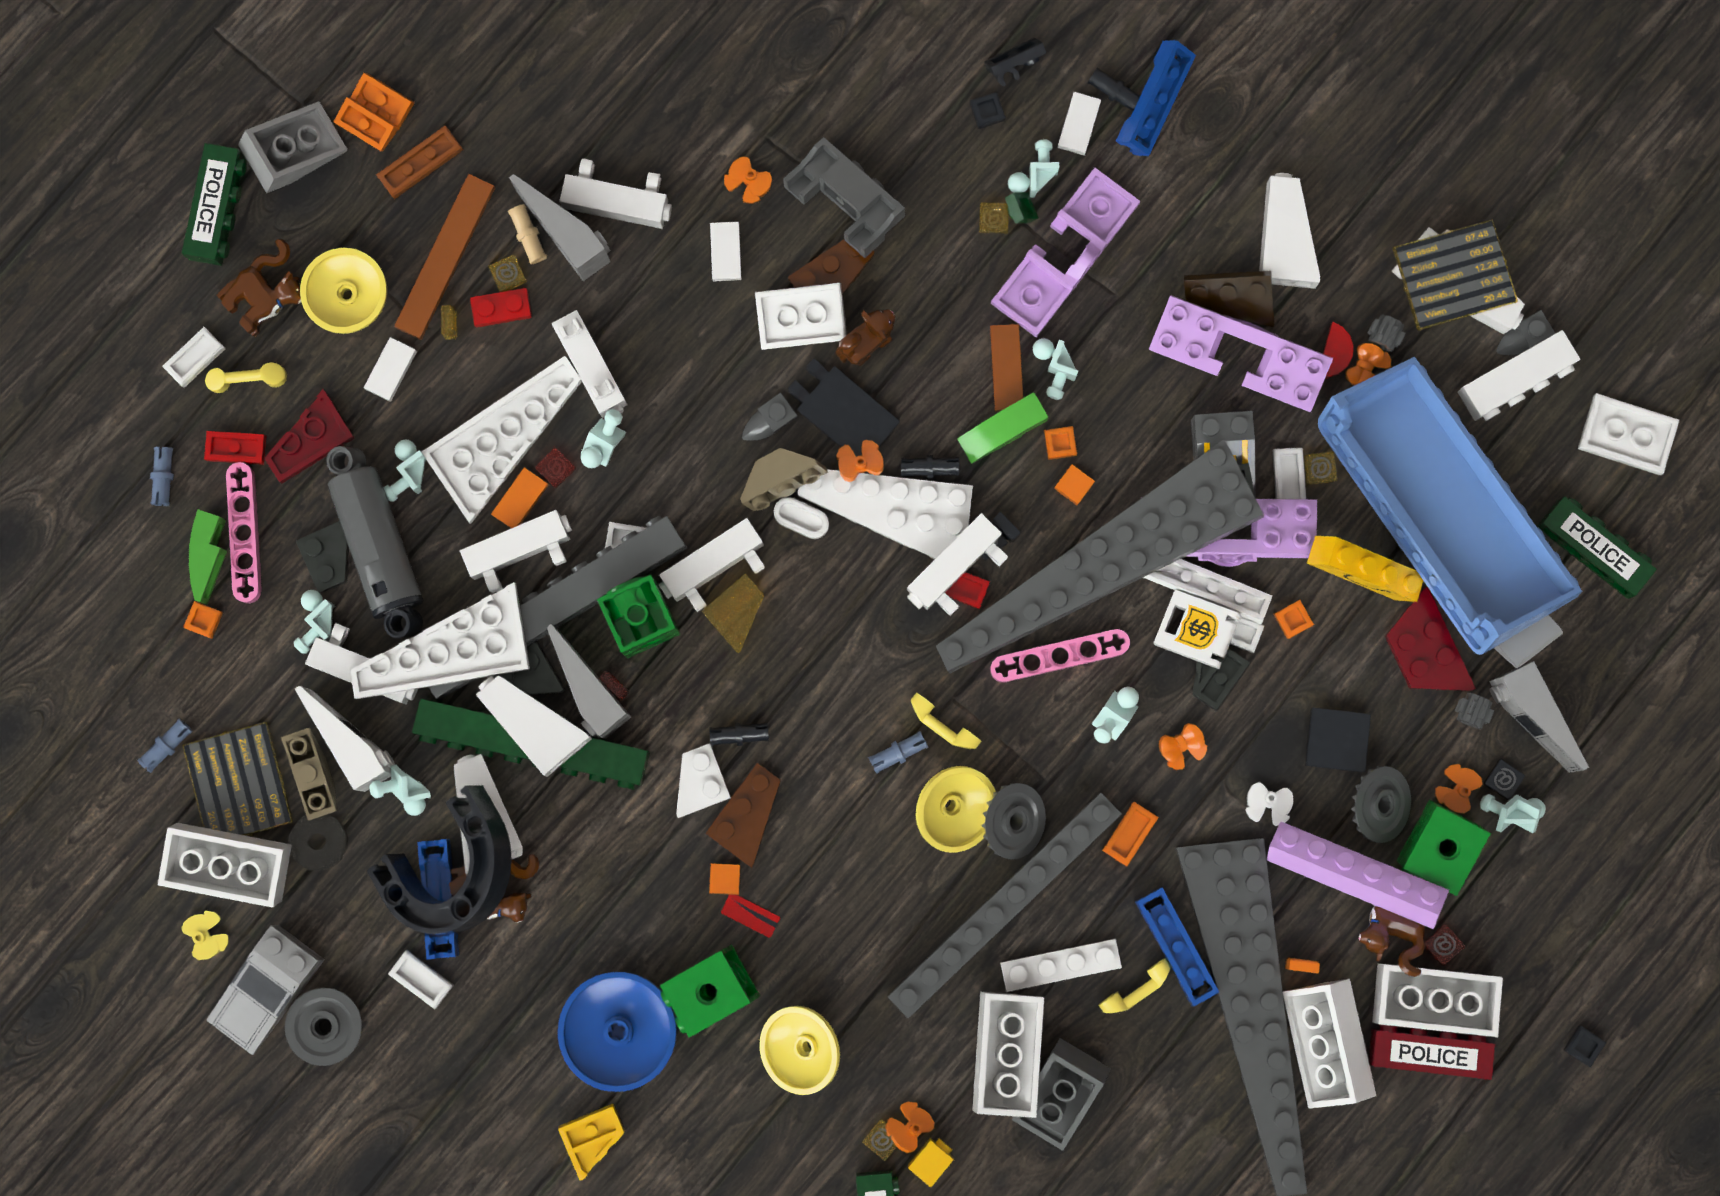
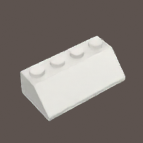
[1283,979,1376,1109]
[972,992,1044,1118]

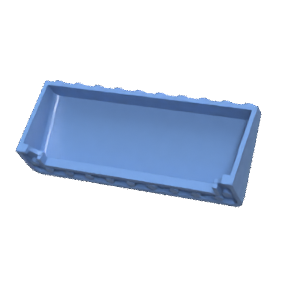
[1318,357,1582,655]

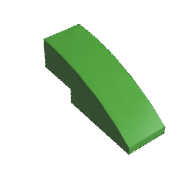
[957,393,1048,464]
[189,509,227,605]

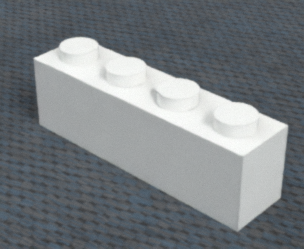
[1458,330,1581,421]

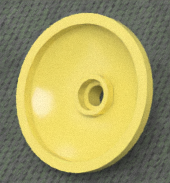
[300,248,387,334]
[916,766,996,853]
[760,1006,840,1095]

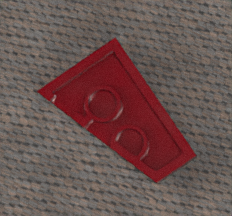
[264,389,355,484]

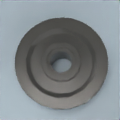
[1351,766,1411,843]
[981,783,1046,859]
[285,988,363,1066]

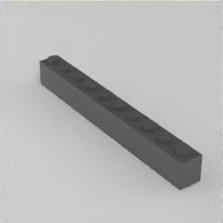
[429,516,688,700]
[887,793,1121,1018]

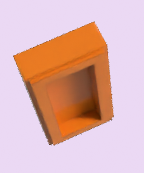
[491,467,549,529]
[1102,802,1159,867]

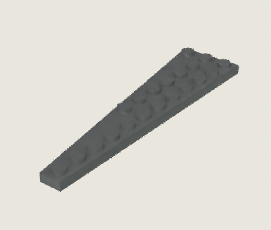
[936,439,1264,673]
[1176,838,1307,1196]

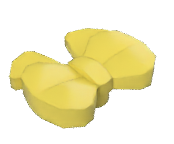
[182,910,229,960]

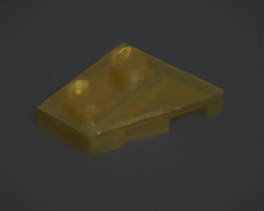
[701,573,764,653]

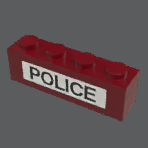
[1368,1024,1495,1080]

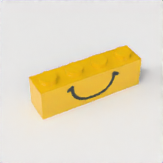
[1307,536,1423,602]

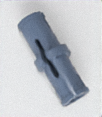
[150,447,174,506]
[137,718,193,773]
[868,731,929,774]

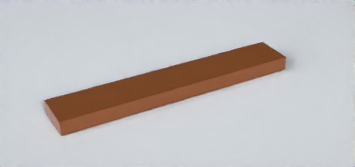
[394,174,495,340]

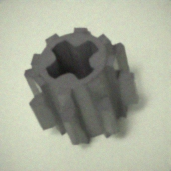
[1367,315,1406,352]
[1455,693,1494,729]

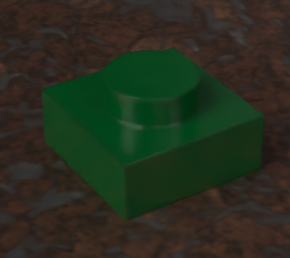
[1005,192,1039,224]

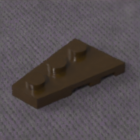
[1184,271,1275,327]

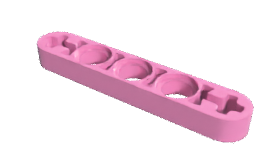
[226,462,262,604]
[990,629,1130,683]

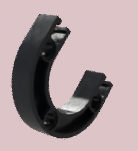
[367,785,512,934]

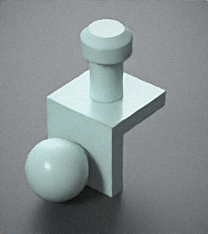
[1008,139,1059,198]
[1033,338,1078,400]
[581,409,626,468]
[384,439,426,502]
[294,590,335,654]
[1092,687,1139,743]
[370,765,431,816]
[1480,794,1546,833]

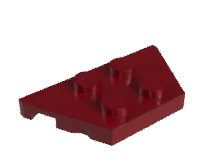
[1385,587,1476,691]

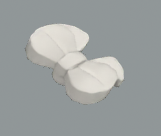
[1246,782,1293,826]

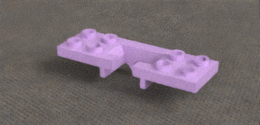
[991,168,1141,338]
[1149,295,1333,412]
[1187,499,1317,567]

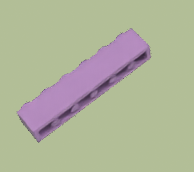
[1267,822,1449,929]

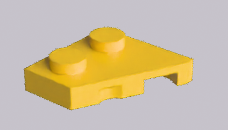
[558,1104,625,1181]

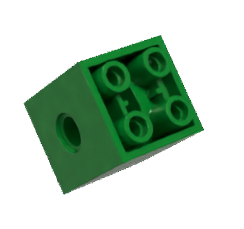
[597,574,680,658]
[1396,799,1491,896]
[660,945,761,1038]

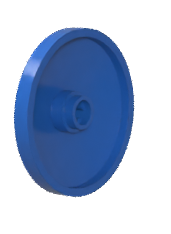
[558,972,677,1092]

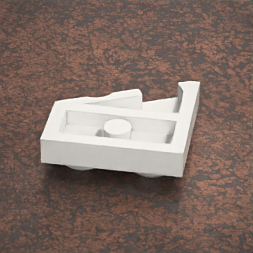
[676,743,731,818]

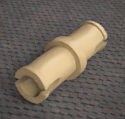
[508,204,547,264]

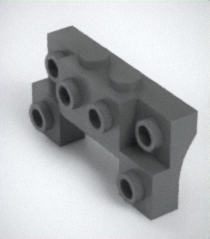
[783,137,905,258]

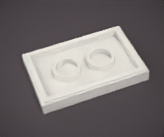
[755,283,847,350]
[1578,393,1679,475]

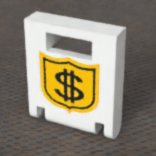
[1154,589,1241,669]

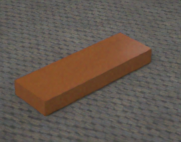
[376,125,463,199]
[990,324,1023,412]

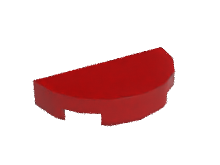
[1323,322,1353,379]

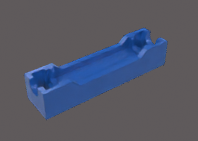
[1116,40,1196,156]
[417,839,459,960]
[1135,888,1220,1006]

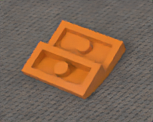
[334,73,415,151]

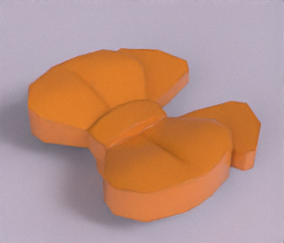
[724,157,772,204]
[1345,343,1391,386]
[836,440,884,482]
[1159,723,1208,770]
[1435,764,1482,814]
[886,1102,935,1153]

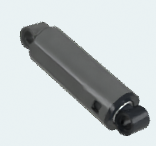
[326,446,424,638]

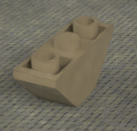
[740,448,828,511]
[281,728,337,821]

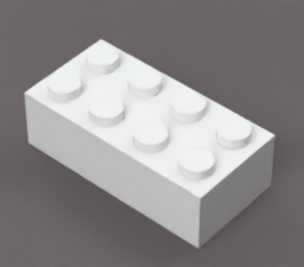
[158,823,292,908]
[1372,963,1503,1037]

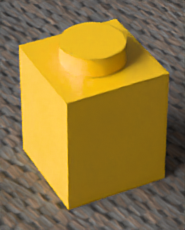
[908,1138,954,1187]

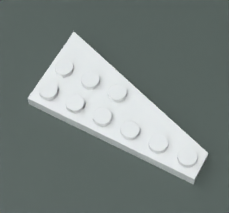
[422,356,582,524]
[798,469,973,559]
[350,582,530,699]

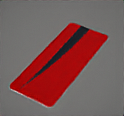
[721,895,780,938]

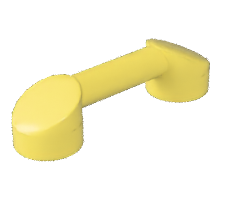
[205,362,287,393]
[911,693,981,749]
[1099,958,1171,1013]

